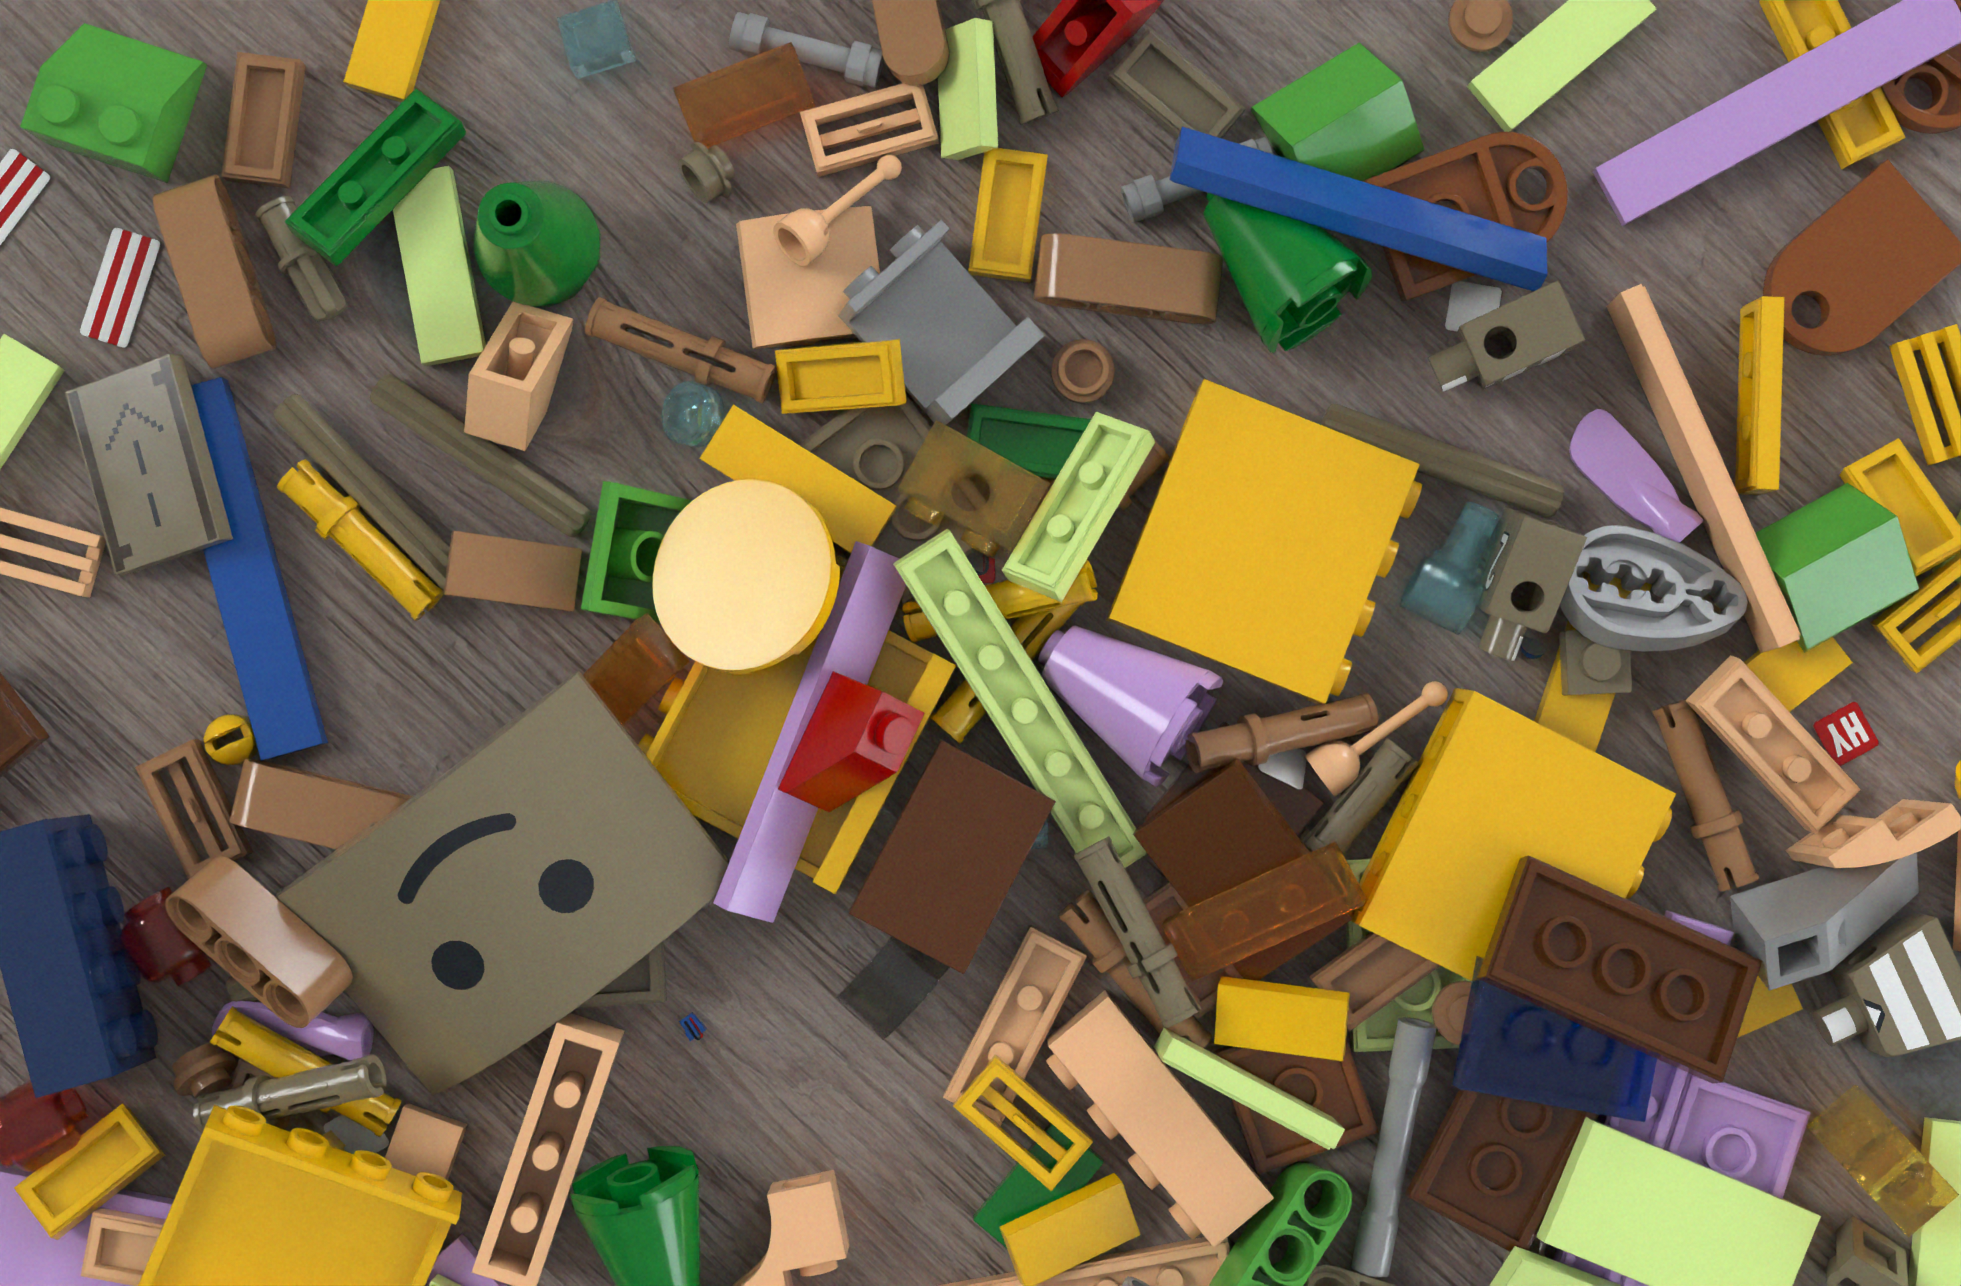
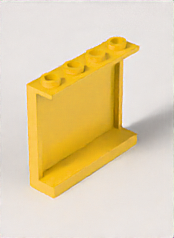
[1106,379,1422,704]
[638,630,957,894]
[1349,688,1676,1026]
[138,1105,462,1286]

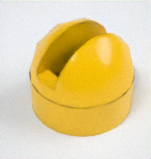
[203,714,258,765]

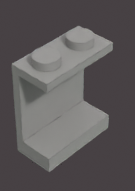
[838,220,1045,430]

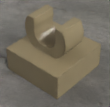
[1826,1216,1908,1286]

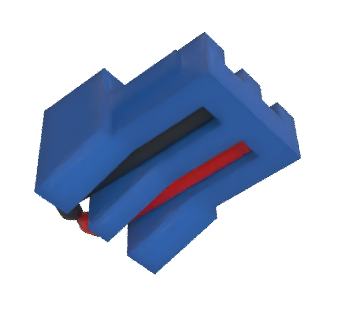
[679,1012,707,1041]

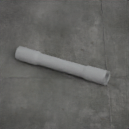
[1351,1017,1437,1277]

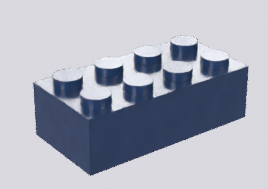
[0,814,158,1098]

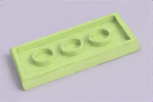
[1536,1117,1821,1286]

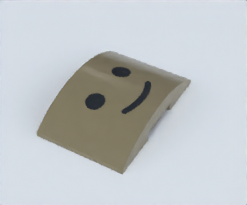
[274,671,730,1096]

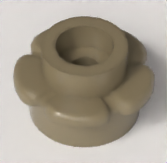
[678,142,735,203]

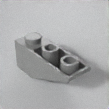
[1730,852,1919,991]

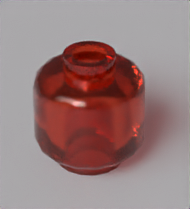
[119,887,212,987]
[0,1080,89,1173]

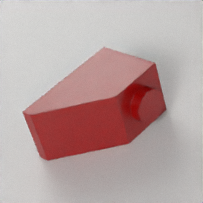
[1032,0,1164,98]
[778,671,925,812]

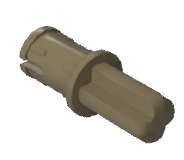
[256,196,347,322]

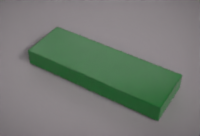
[284,88,466,267]

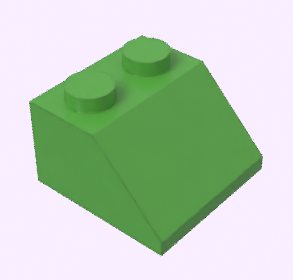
[20,23,207,183]

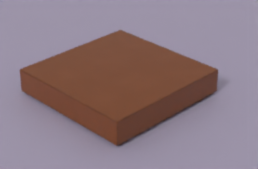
[1214,1040,1379,1175]

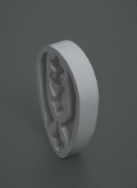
[1560,525,1748,652]

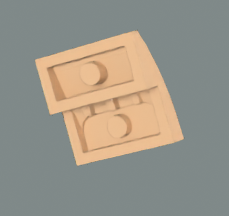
[736,206,880,349]
[1786,799,1961,868]

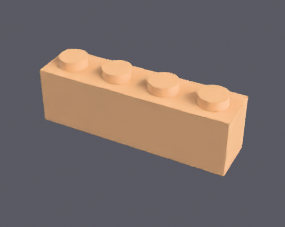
[1046,990,1274,1248]
[471,1013,625,1286]

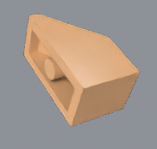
[464,301,573,451]

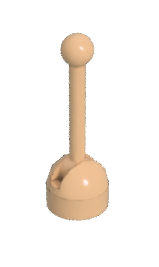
[773,154,902,266]
[1305,681,1448,797]

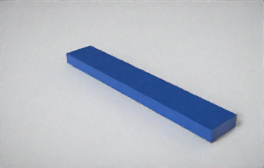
[1170,127,1548,291]
[191,377,328,761]

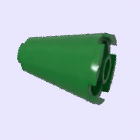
[474,180,601,307]
[1203,193,1372,353]
[570,1146,701,1286]

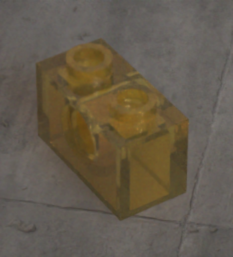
[898,420,1050,559]
[1807,1084,1959,1237]

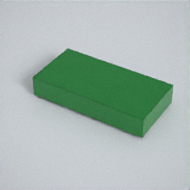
[963,403,1091,480]
[973,1123,1104,1248]

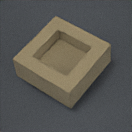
[1559,630,1632,695]

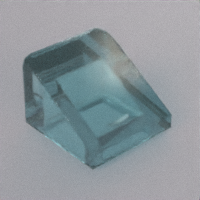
[557,0,637,79]

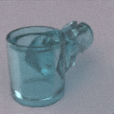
[1399,502,1500,635]

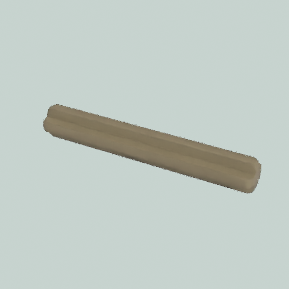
[370,374,592,538]
[273,394,450,590]
[1321,404,1564,518]

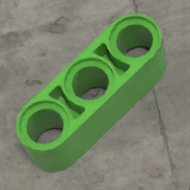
[1209,1162,1352,1286]

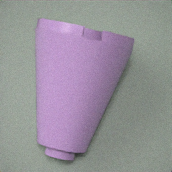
[1038,626,1223,788]

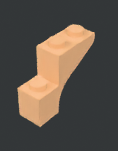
[732,1170,850,1286]

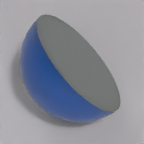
[1521,638,1546,659]

